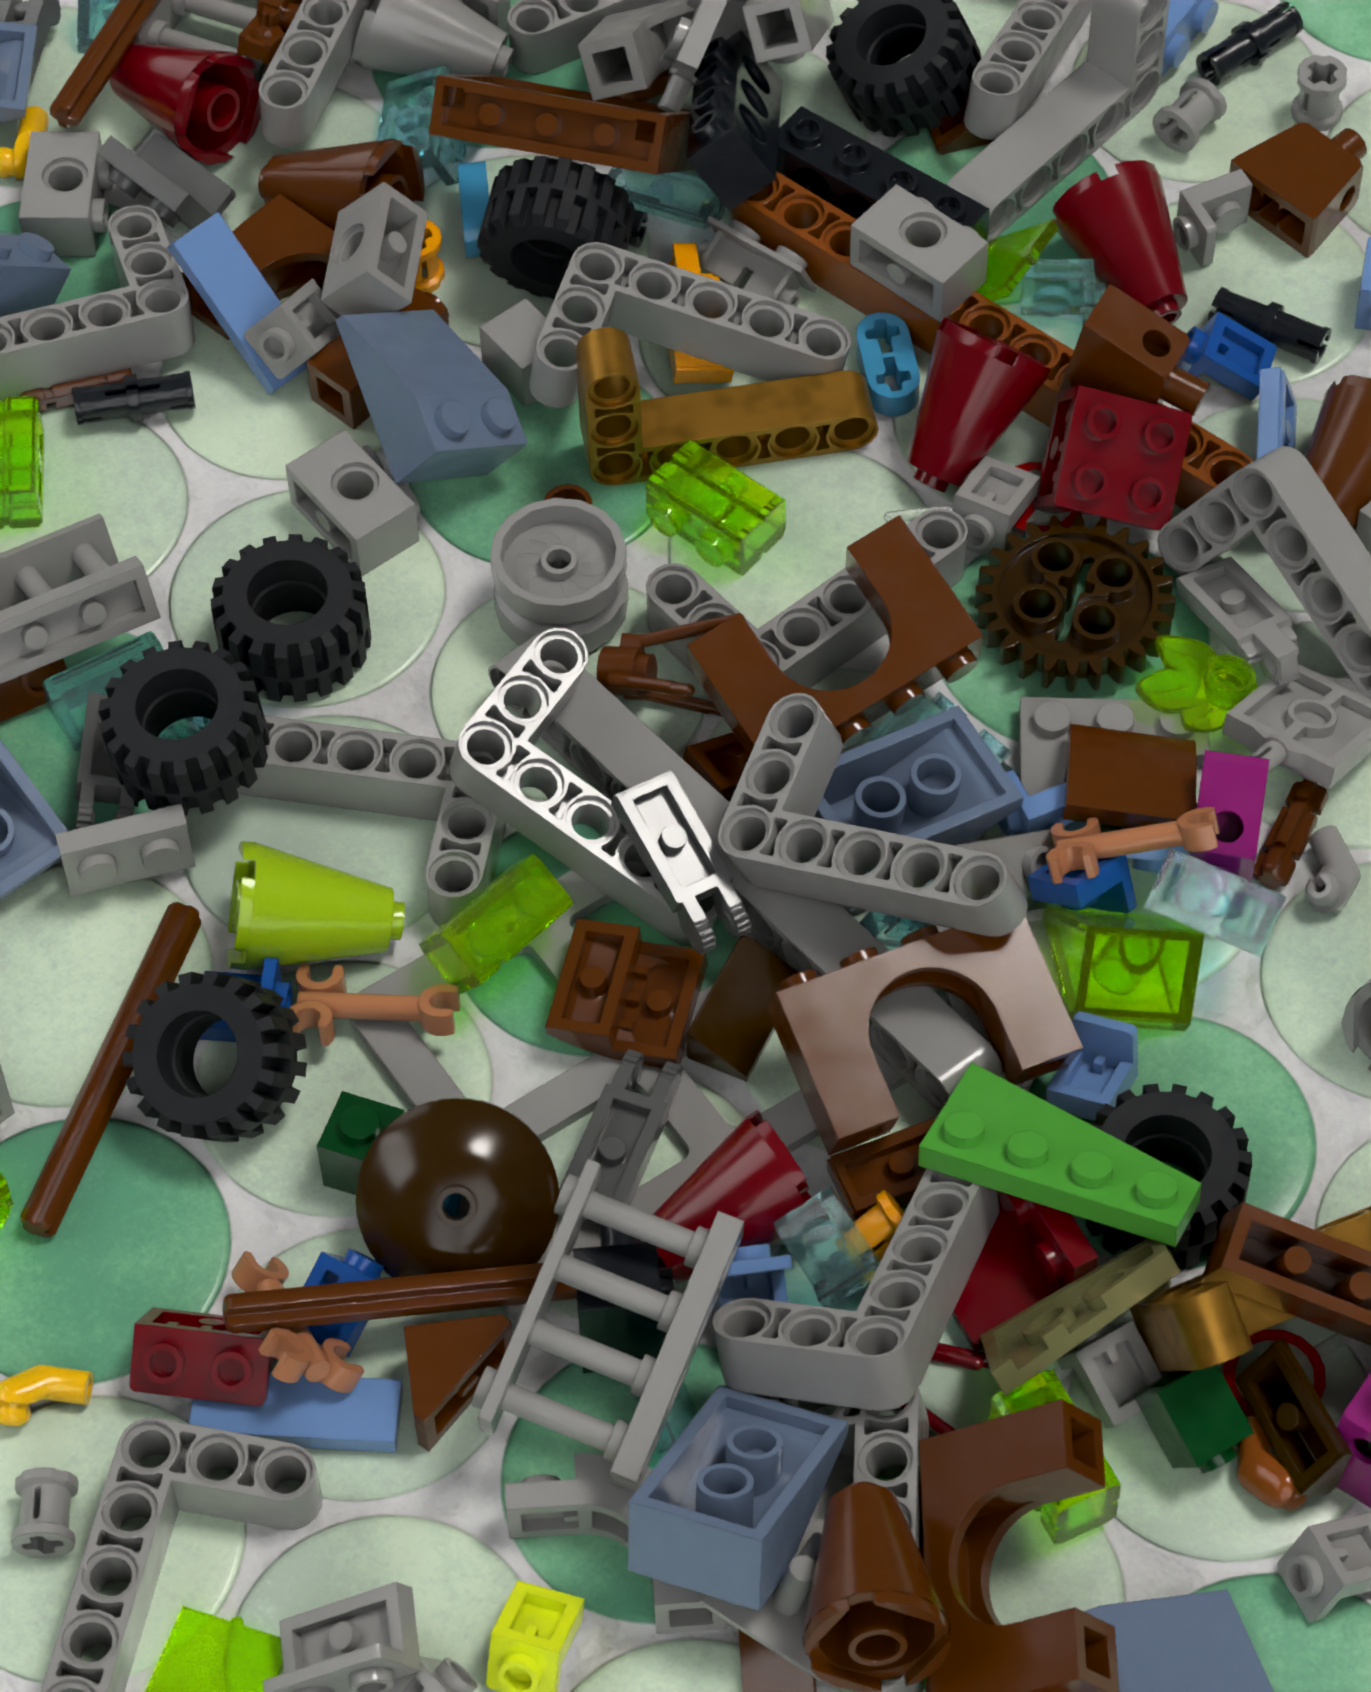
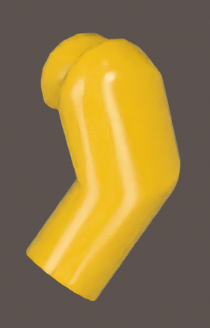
[0,106,49,181]
[0,1365,94,1426]

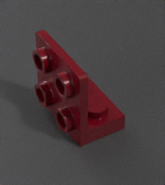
[1033,385,1192,532]
[952,1192,1098,1350]

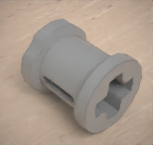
[1291,55,1347,131]
[1152,77,1227,152]
[11,1467,79,1558]

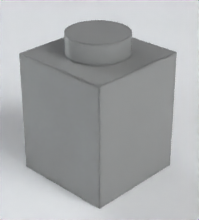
[479,298,546,407]

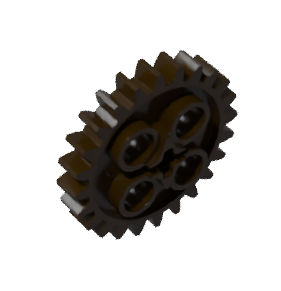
[974,514,1176,692]

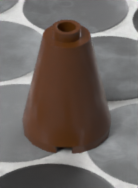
[258,139,425,231]
[1305,375,1371,529]
[803,1482,951,1692]

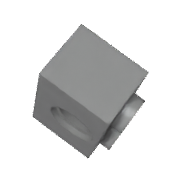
[18,131,114,257]
[320,182,428,315]
[850,184,988,322]
[285,430,420,576]

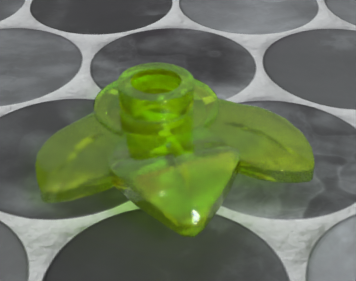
[1135,635,1258,733]

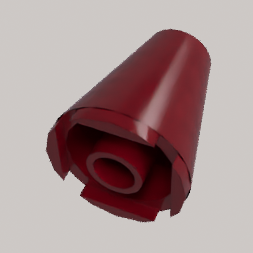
[109,43,261,165]
[1052,160,1188,324]
[907,317,1051,493]
[641,1110,831,1284]

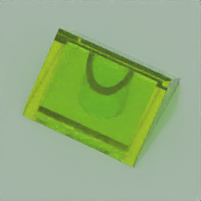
[1042,907,1205,1031]

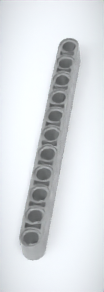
[488,632,1003,1112]

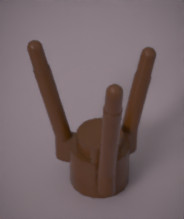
[596,613,745,717]

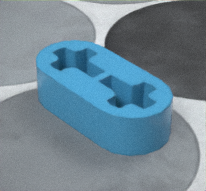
[457,161,489,259]
[856,312,920,417]

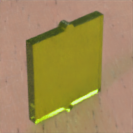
[976,220,1059,301]
[145,1606,283,1692]

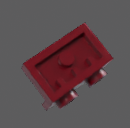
[129,1307,275,1406]

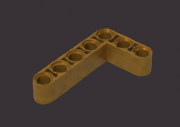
[576,327,879,486]
[1129,1206,1371,1371]

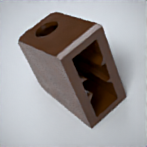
[1229,123,1367,258]
[1059,284,1211,416]

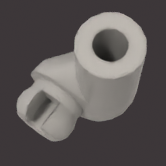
[1305,825,1361,913]

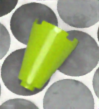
[227,841,405,971]

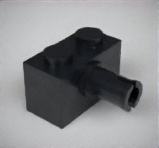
[573,1223,674,1374]

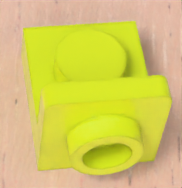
[486,1580,585,1692]

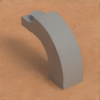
[505,1453,727,1634]

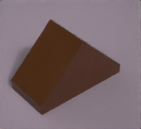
[404,1314,513,1452]

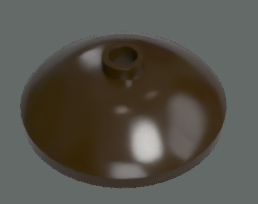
[356,1097,559,1278]

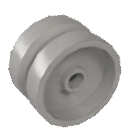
[490,498,629,652]

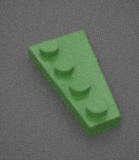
[918,1062,1201,1247]

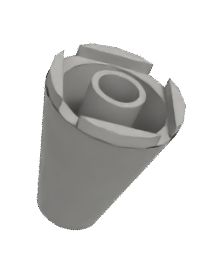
[352,0,515,79]

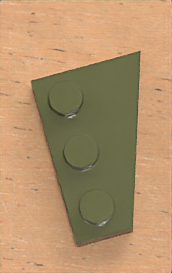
[980,1238,1180,1396]

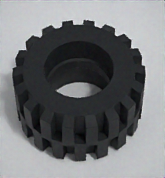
[826,0,982,137]
[477,156,635,300]
[210,534,372,702]
[98,640,270,816]
[122,971,307,1142]
[1085,1083,1252,1268]

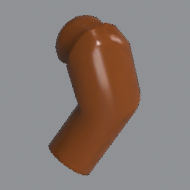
[1236,1416,1309,1511]

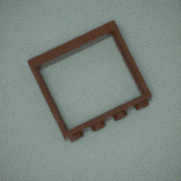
[428,74,693,175]

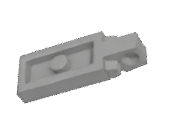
[1176,556,1301,686]

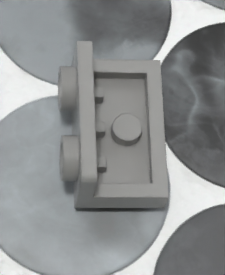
[55,804,195,897]
[263,1582,421,1692]

